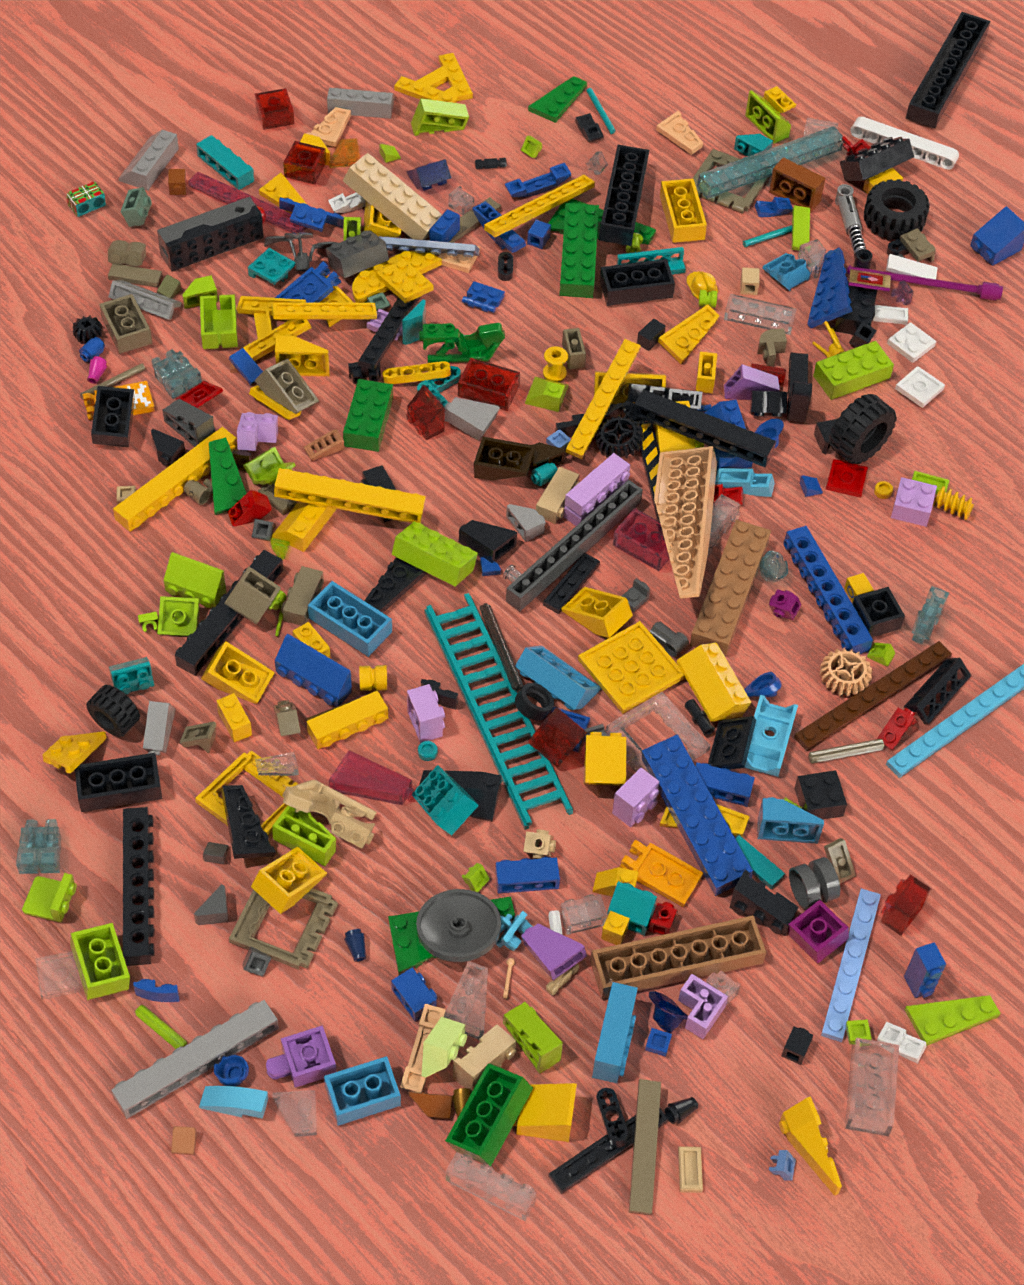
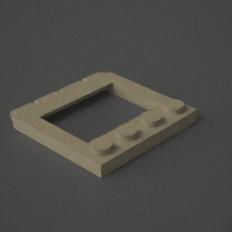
[693,149,772,213]
[229,888,338,970]

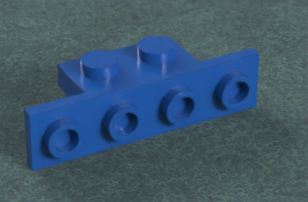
[279,197,344,232]

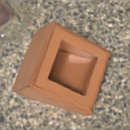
[171,1126,197,1155]

